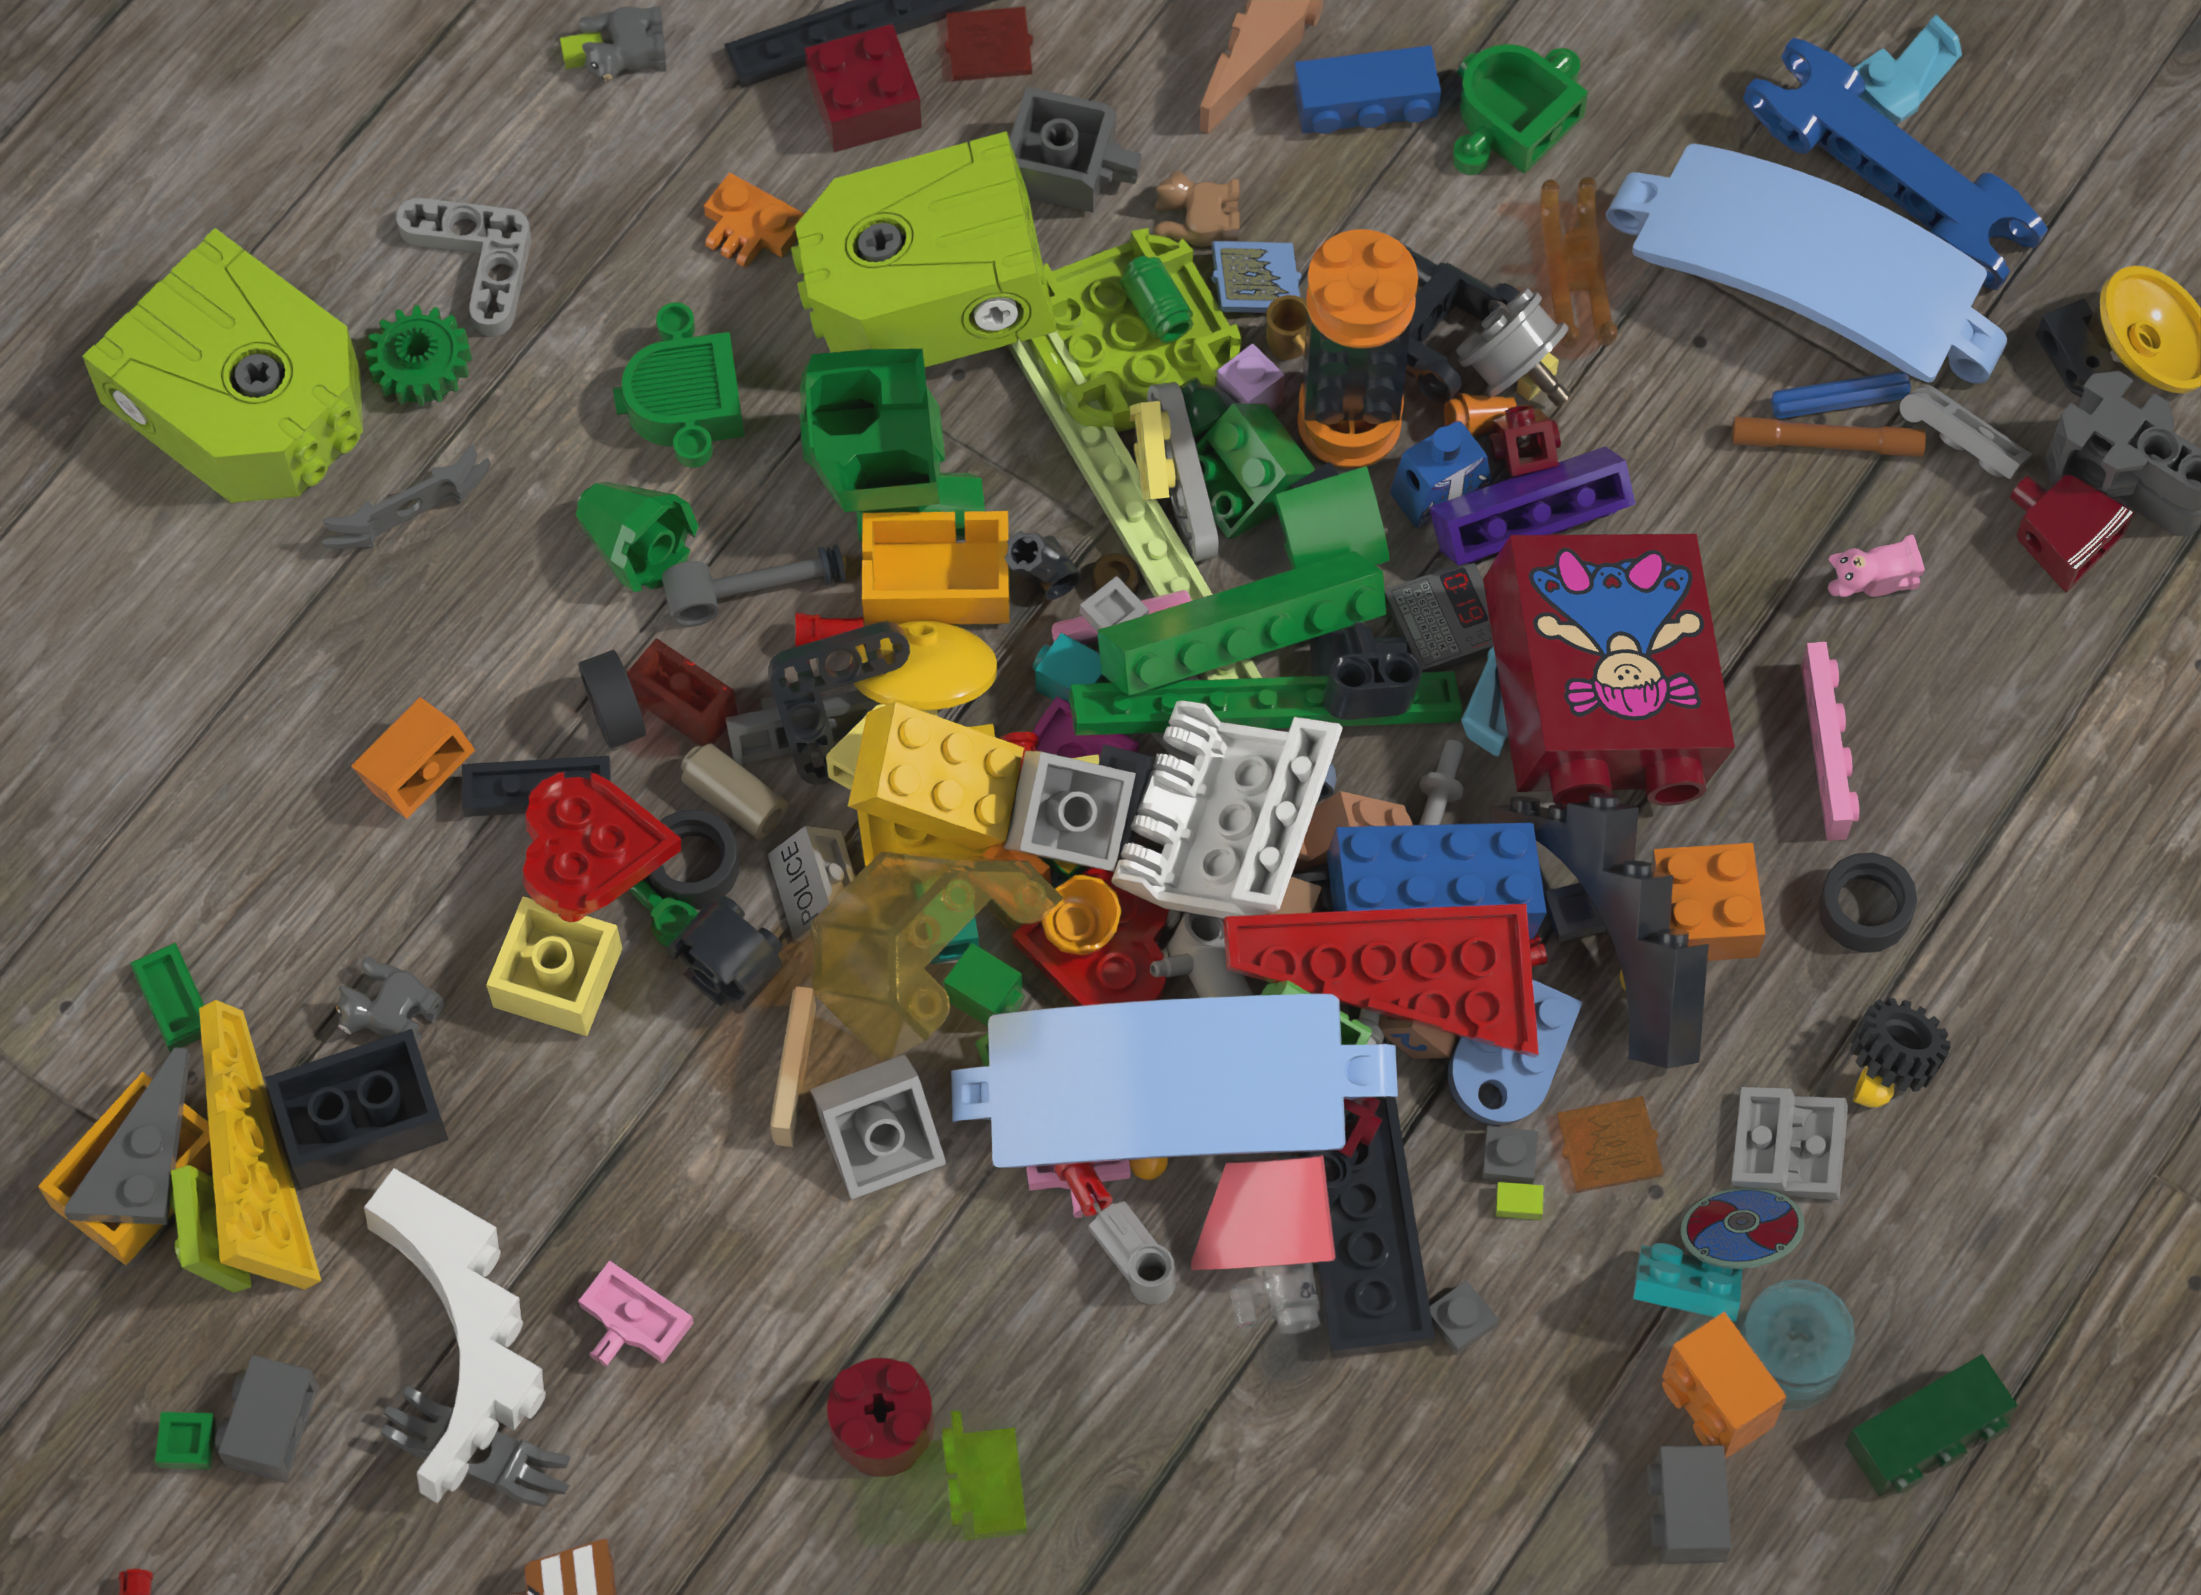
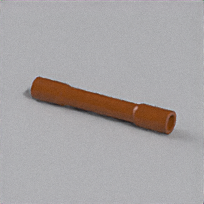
[1731,416,1926,457]

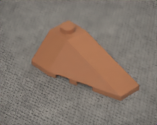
[1200,0,1324,134]

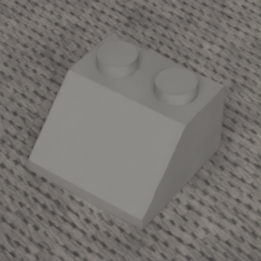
[1004,751,1136,872]
[810,1054,946,1200]

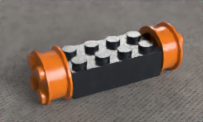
[1297,229,1418,469]

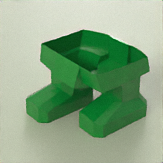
[799,348,985,542]

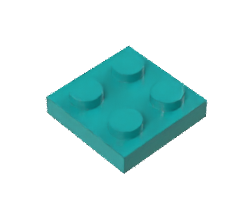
[1633,1243,1742,1322]

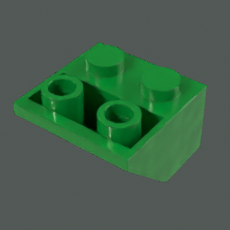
[1195,403,1316,539]

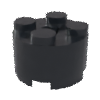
[667,895,784,1014]

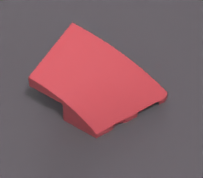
[1191,1155,1335,1270]

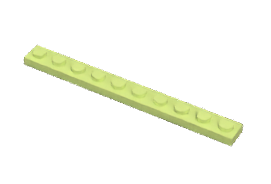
[1007,332,1262,680]

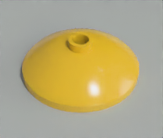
[2100,266,2201,393]
[850,620,997,710]

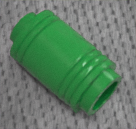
[1120,256,1193,343]

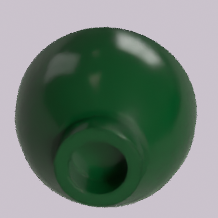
[1179,376,1236,437]

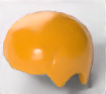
[1041,875,1121,955]

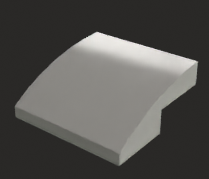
[1732,1087,1848,1200]

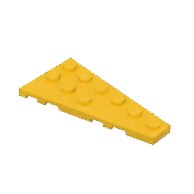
[199,1000,322,1290]

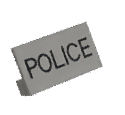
[767,826,868,942]

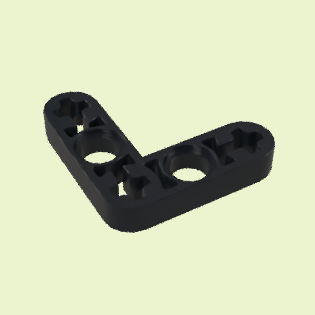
[768,621,910,785]

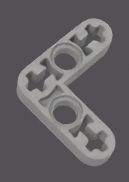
[396,198,531,337]

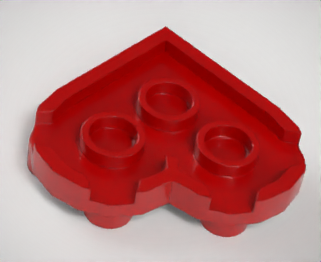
[522,772,681,922]
[1012,864,1169,1006]

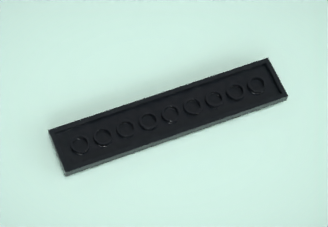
[1291,870,1435,1357]

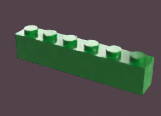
[1097,551,1386,696]

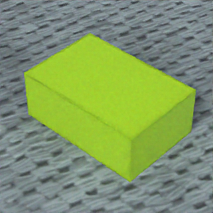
[560,32,603,69]
[1495,1182,1544,1220]

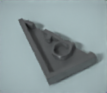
[64,1048,191,1225]

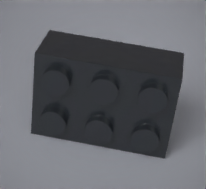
[265,1029,449,1189]

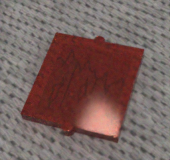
[945,6,1034,81]

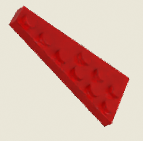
[1223,904,1539,1057]

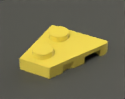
[1129,401,1176,500]

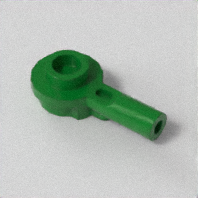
[628,879,698,948]

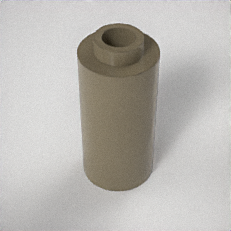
[680,744,788,840]

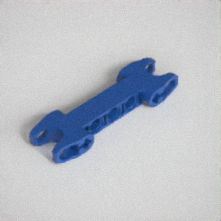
[1743,37,2048,291]

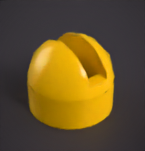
[1853,1066,1894,1108]

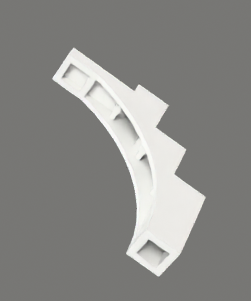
[364,1168,546,1503]

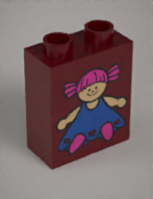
[1483,534,1735,806]

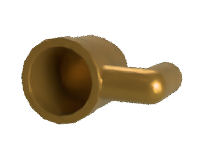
[1266,295,1307,360]

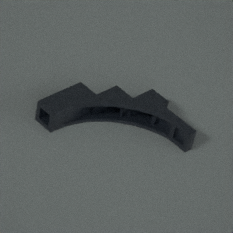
[1489,793,1709,1069]

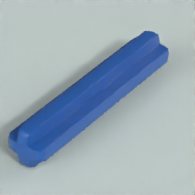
[1771,371,1911,419]

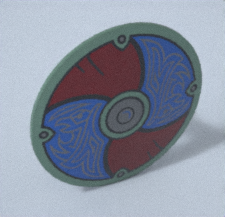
[1681,1187,1805,1269]

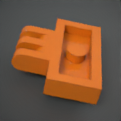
[704,172,805,268]

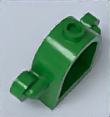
[1453,44,1588,175]
[613,302,745,468]

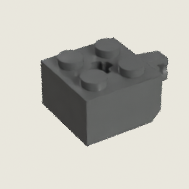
[1010,87,1141,212]

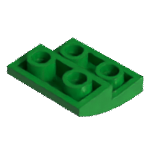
[1273,466,1390,570]

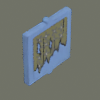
[1211,241,1302,313]

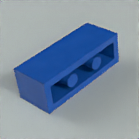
[1293,45,1441,134]

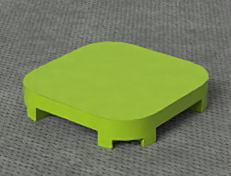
[1027,228,1241,432]

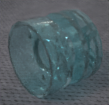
[1740,1280,1855,1411]

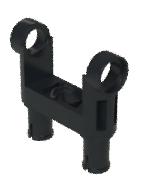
[1405,246,1520,404]

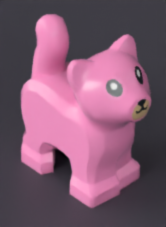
[1828,534,1925,597]

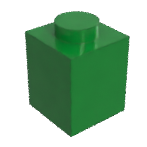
[943,943,1025,1027]

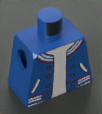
[1390,421,1492,529]

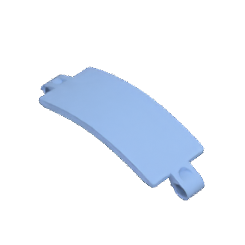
[1606,144,2007,384]
[951,994,1398,1168]

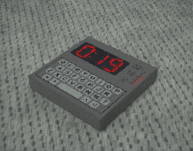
[1384,562,1493,673]

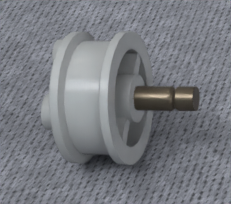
[1456,288,1571,407]

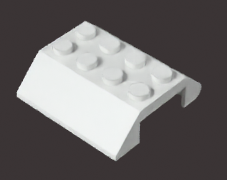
[1111,701,1343,918]

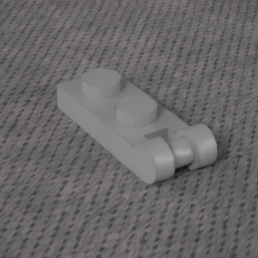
[1900,385,2032,480]

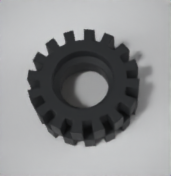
[1850,998,1951,1092]

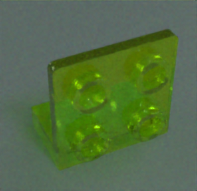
[942,1410,1027,1541]

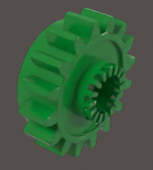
[366,305,472,407]

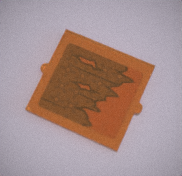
[1557,1096,1664,1193]

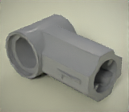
[1089,1201,1175,1305]

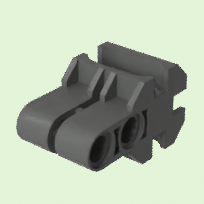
[2044,371,2201,536]

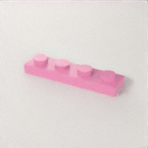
[1801,642,1859,841]

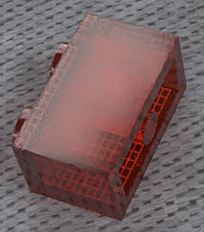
[627,638,738,747]

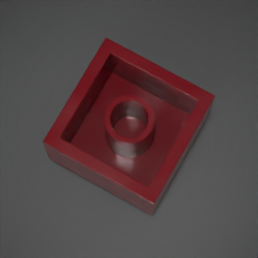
[804,24,922,153]

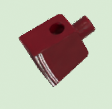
[2009,475,2134,593]

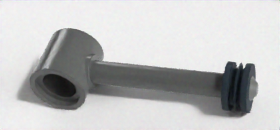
[662,544,847,627]

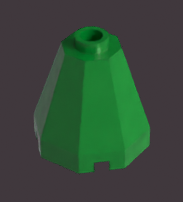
[575,482,699,592]

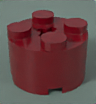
[827,1358,934,1477]

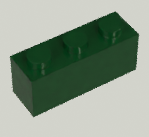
[1845,1353,2018,1497]

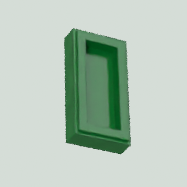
[130,942,204,1052]

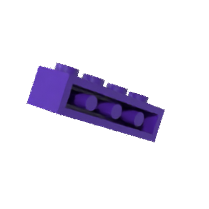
[1429,446,1636,566]

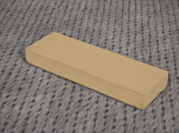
[770,986,816,1147]

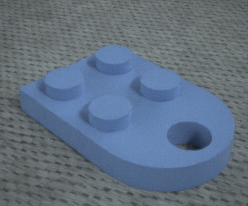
[1448,980,1582,1125]

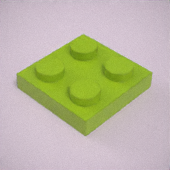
[170,1165,252,1293]

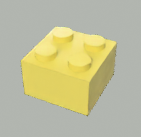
[486,896,623,1036]

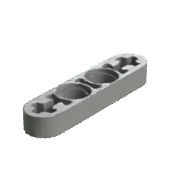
[1147,382,1219,562]

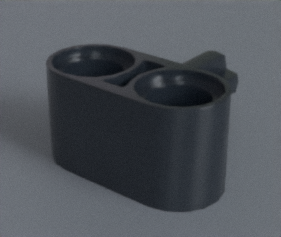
[1323,622,1422,720]

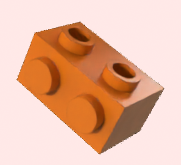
[351,697,475,819]

